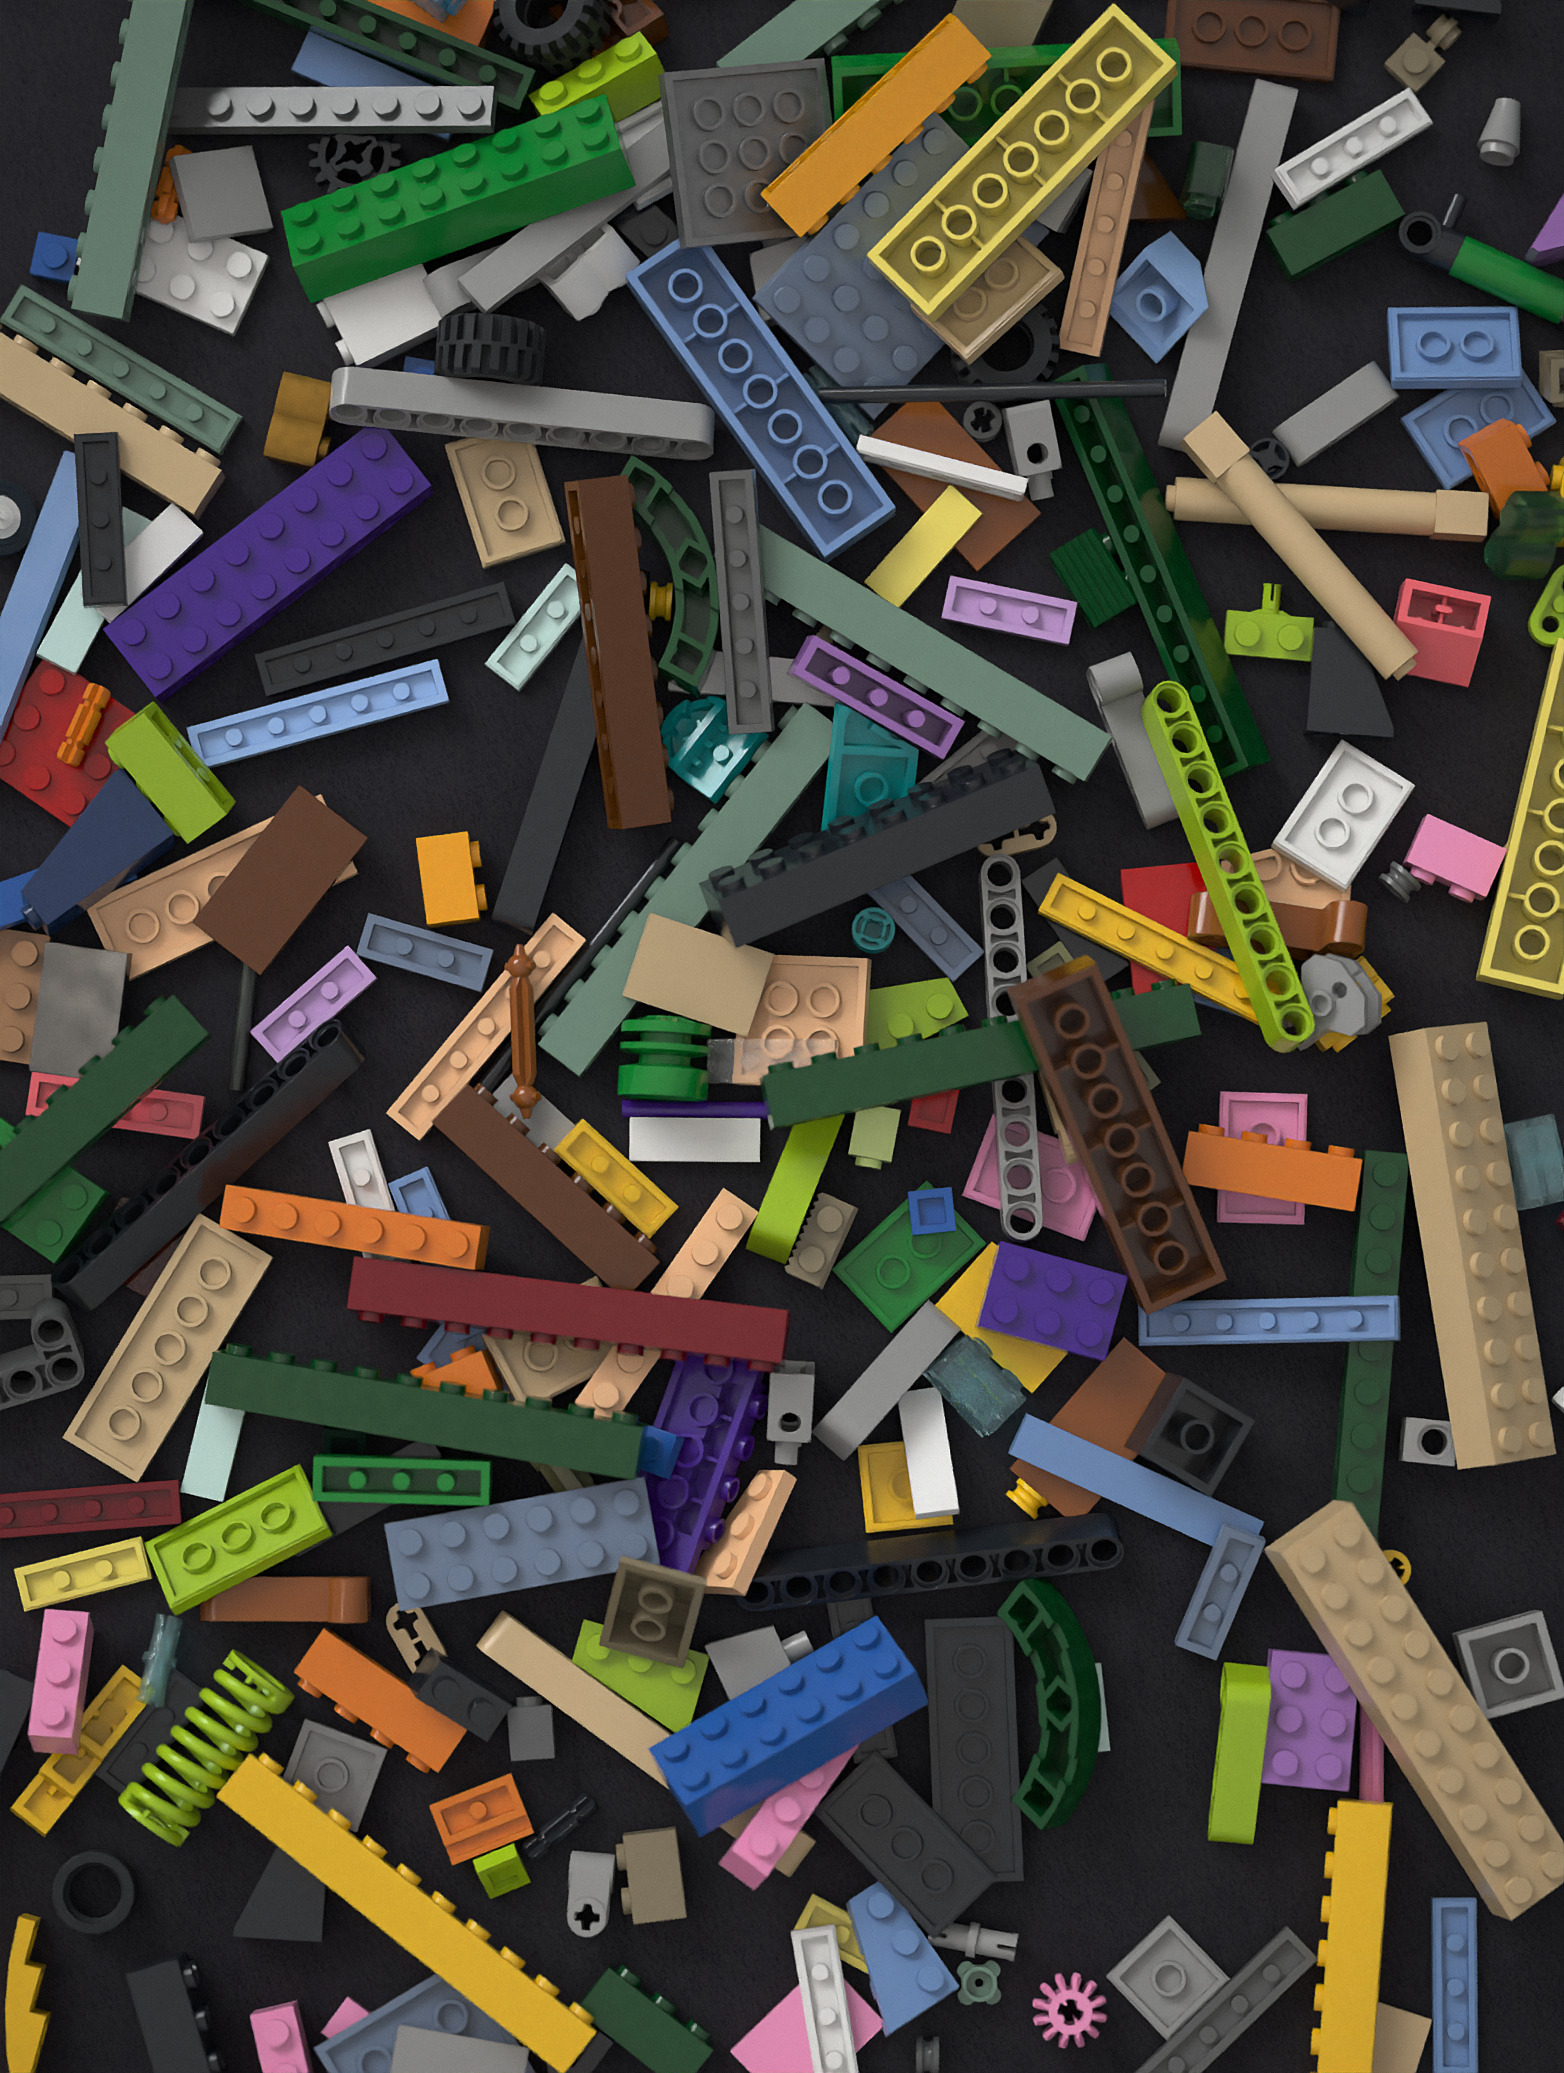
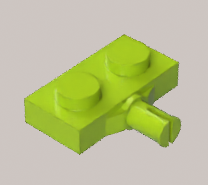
[1223,583,1314,662]

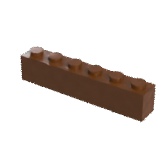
[431,1083,660,1291]

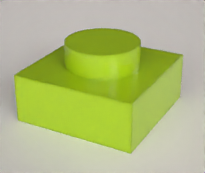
[473,1844,531,1899]

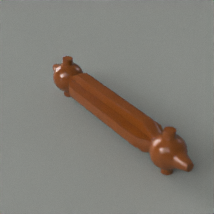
[504,944,542,1119]

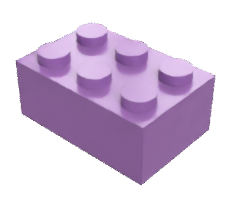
[1261,1648,1357,1791]

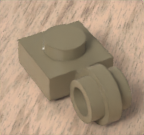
[1383,14,1462,95]

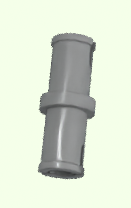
[928,1922,1019,1962]

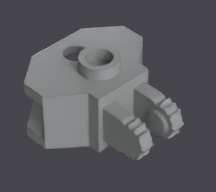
[1282,953,1382,1051]

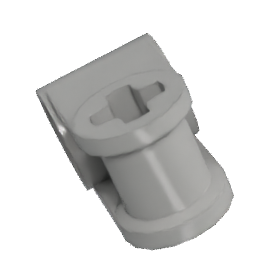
[567,1851,616,1937]

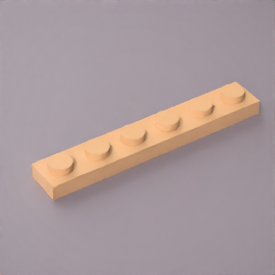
[1059,99,1156,357]
[386,913,587,1141]
[575,1188,759,1417]

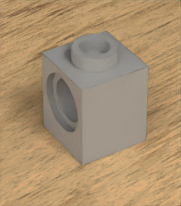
[1398,1417,1456,1466]

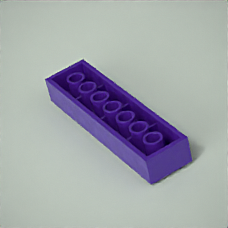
[103,426,434,704]

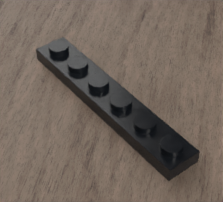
[254,581,516,698]

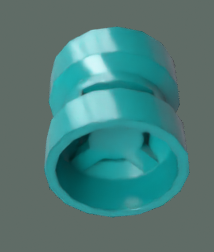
[851,907,895,954]

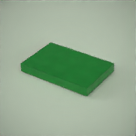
[832,1181,986,1333]

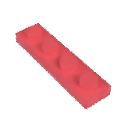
[26,1072,206,1140]

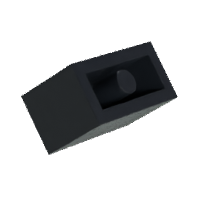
[407,1647,512,1742]

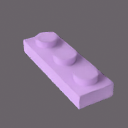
[941,576,1077,647]
[250,946,377,1063]

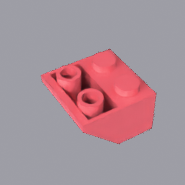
[1393,578,1491,688]

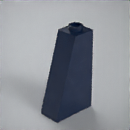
[20,768,175,937]

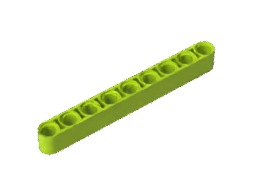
[1140,681,1315,1053]

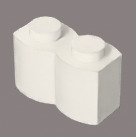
[537,223,640,321]

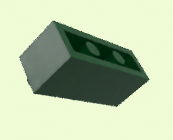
[1263,169,1405,284]
[579,1964,714,2073]

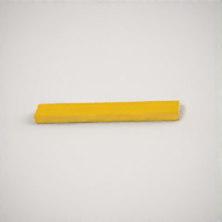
[1038,873,1281,1026]

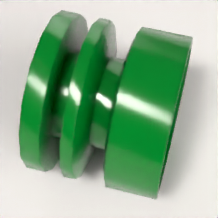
[617,1015,712,1101]

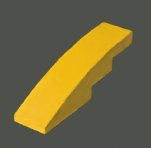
[10,1665,157,1837]
[5,1913,52,2073]

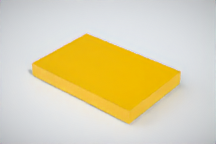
[935,1242,1068,1394]

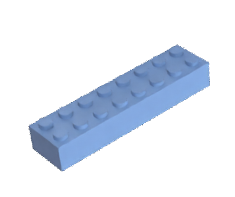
[625,238,896,563]

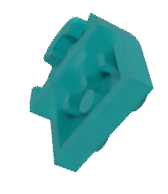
[660,696,769,804]

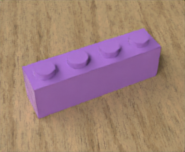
[786,635,965,760]

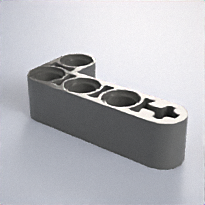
[0,1298,85,1410]

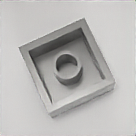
[1451,1610,1564,1719]

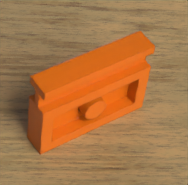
[429,1772,535,1865]

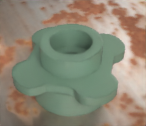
[957,1960,1001,2005]

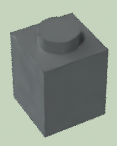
[507,1696,556,1761]

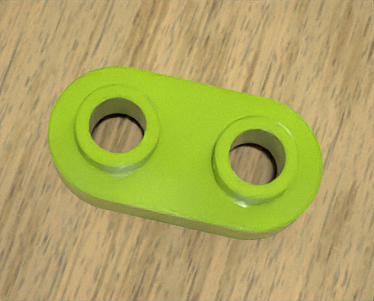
[1528,565,1564,647]

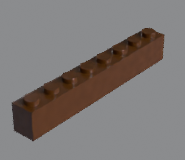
[564,475,674,829]

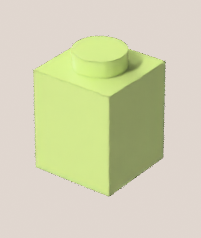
[848,1107,901,1170]

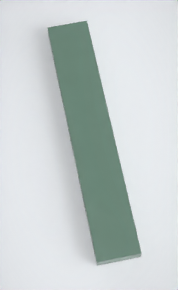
[0,285,243,455]

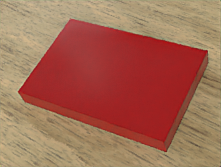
[1120,862,1217,995]

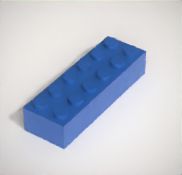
[648,1615,929,1837]

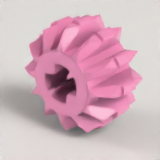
[1032,1972,1107,2048]

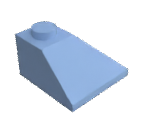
[1110,231,1209,364]

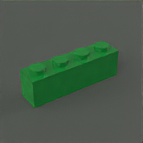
[313,1453,493,1506]

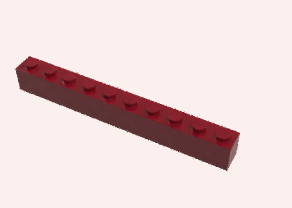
[347,1256,792,1373]

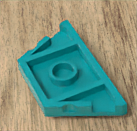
[821,702,919,831]

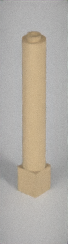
[1180,411,1419,680]
[1165,477,1489,542]

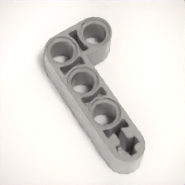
[1086,652,1179,830]
[811,1300,961,1461]

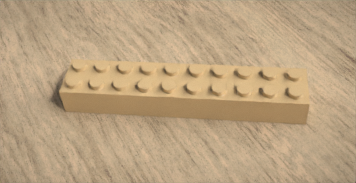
[1388,1022,1556,1469]
[1264,1500,1564,1920]

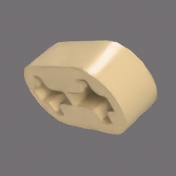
[976,815,1057,858]
[386,1603,448,1673]

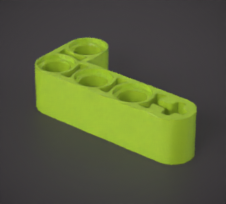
[745,1115,845,1265]
[1208,1662,1271,1845]

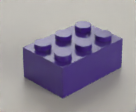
[975,1241,1128,1362]

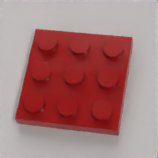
[0,660,135,827]

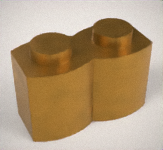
[263,371,335,470]

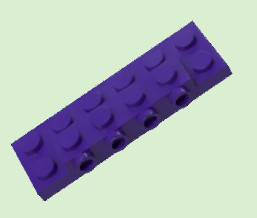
[638,1355,769,1575]

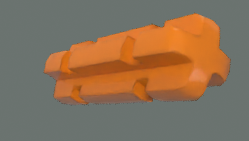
[151,145,192,225]
[57,683,110,767]

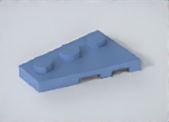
[846,1881,960,2037]

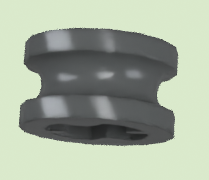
[963,401,1002,443]
[1378,861,1421,903]
[916,2036,939,2073]

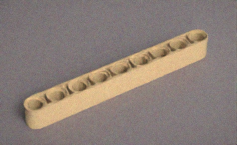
[476,1610,816,1877]

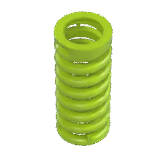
[118,1649,295,1847]

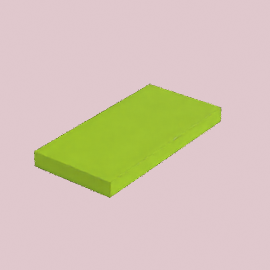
[144,1463,332,1615]

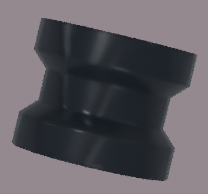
[1249,438,1290,483]

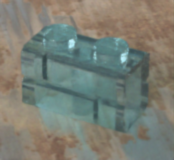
[1503,1114,1564,1211]
[922,1335,1027,1437]

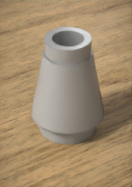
[1477,98,1521,166]

